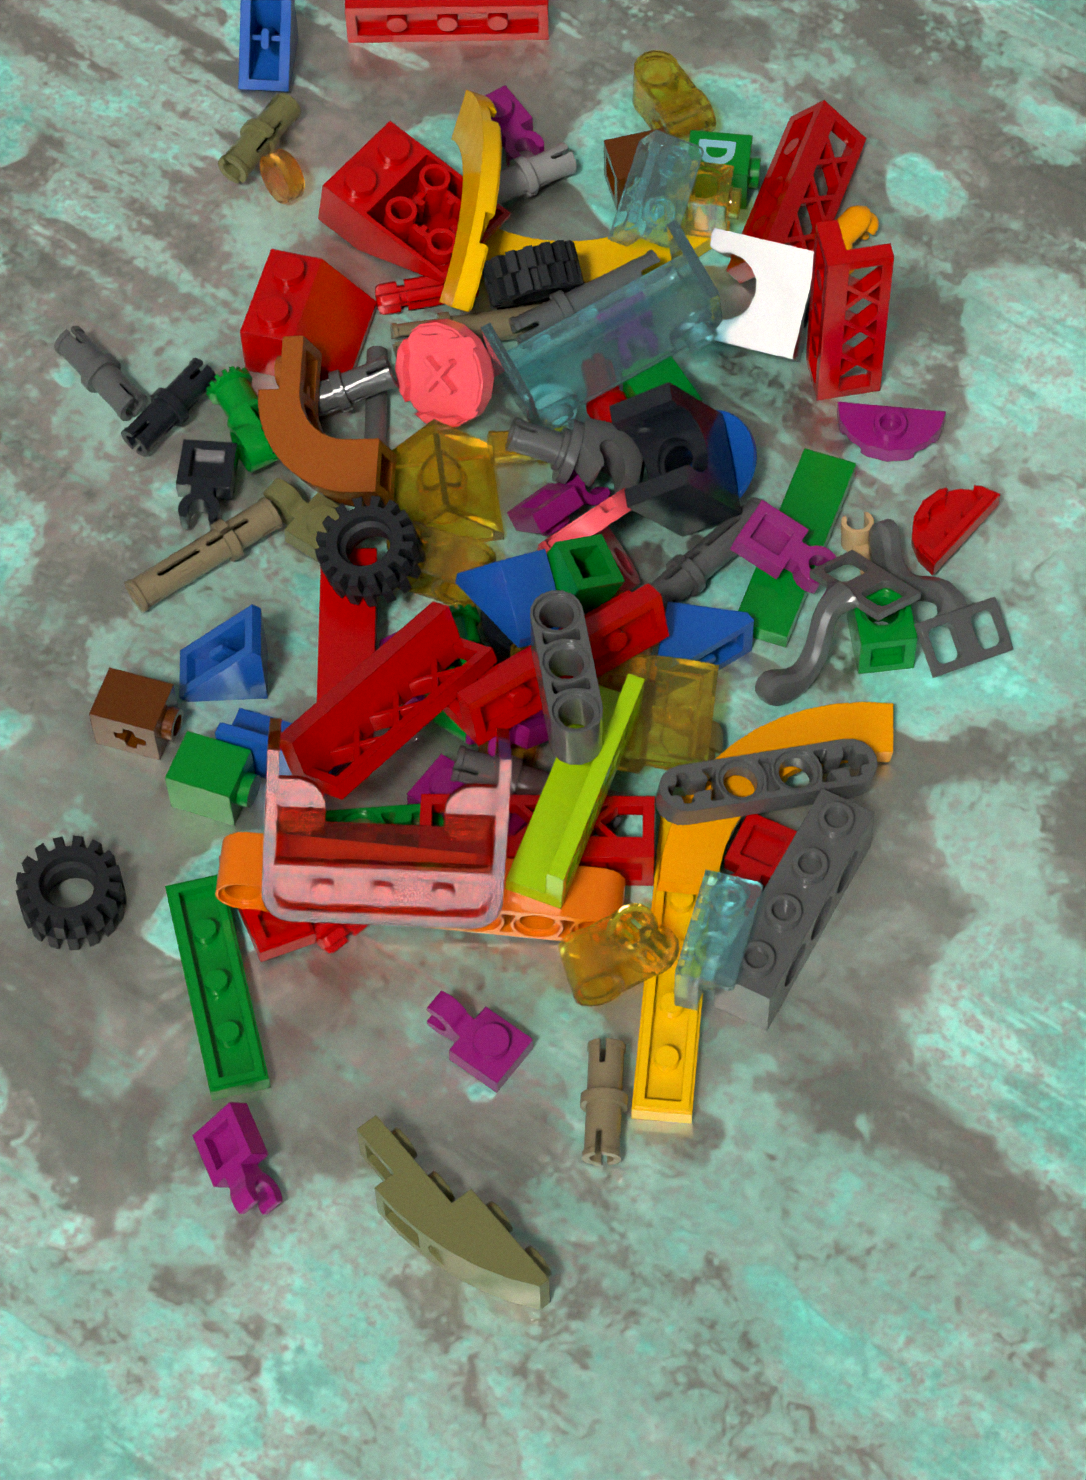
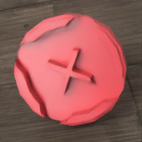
[395,319,498,429]
[537,487,640,596]

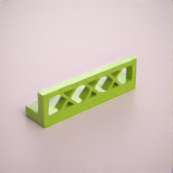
[505,673,645,909]

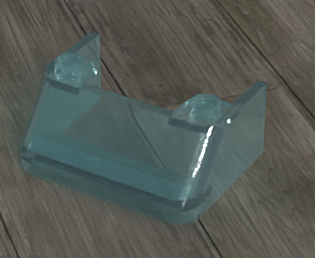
[481,220,722,429]

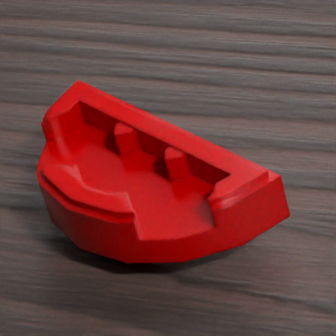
[911,485,1001,576]

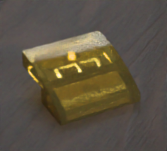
[597,654,719,774]

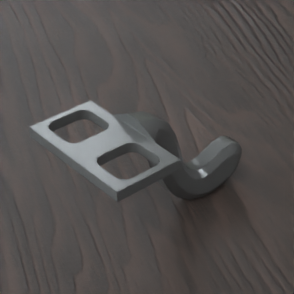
[868,519,1014,678]
[755,550,921,706]

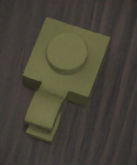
[263,478,339,562]

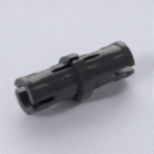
[121,358,216,456]

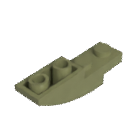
[357,1115,552,1310]

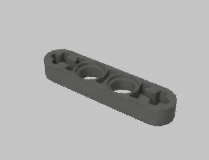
[655,739,878,825]

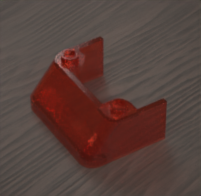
[262,718,512,929]

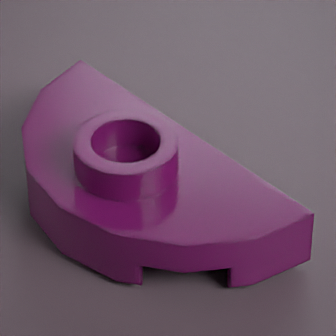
[837,402,946,462]

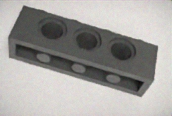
[714,789,875,1031]

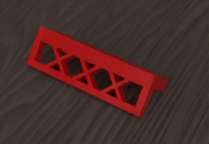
[345,0,549,43]
[726,100,867,284]
[806,219,894,401]
[443,583,669,746]
[276,601,497,800]
[418,794,655,886]

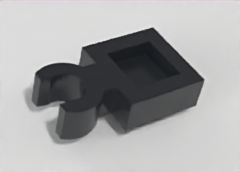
[176,439,240,531]

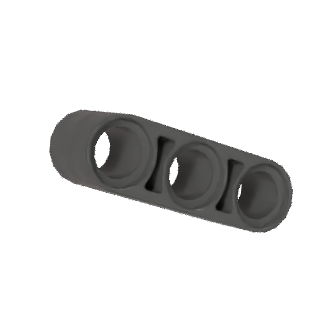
[530,590,603,765]

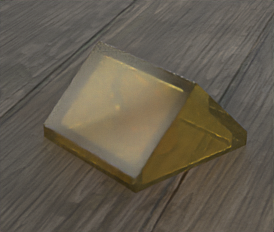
[392,419,504,549]

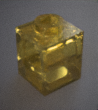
[663,158,742,238]

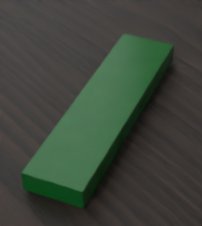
[738,448,856,648]
[165,874,271,1101]

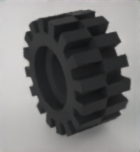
[482,240,584,310]
[315,496,424,607]
[16,835,127,950]

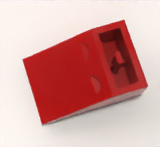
[318,121,511,283]

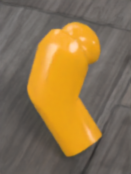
[836,205,879,274]

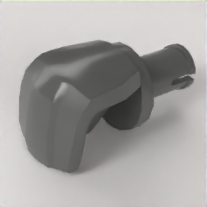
[505,417,645,495]

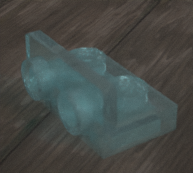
[608,130,704,248]
[674,869,763,1011]

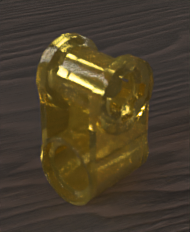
[632,50,716,147]
[386,520,497,609]
[558,903,680,1007]

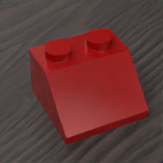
[240,249,377,381]

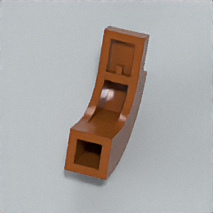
[258,336,397,507]

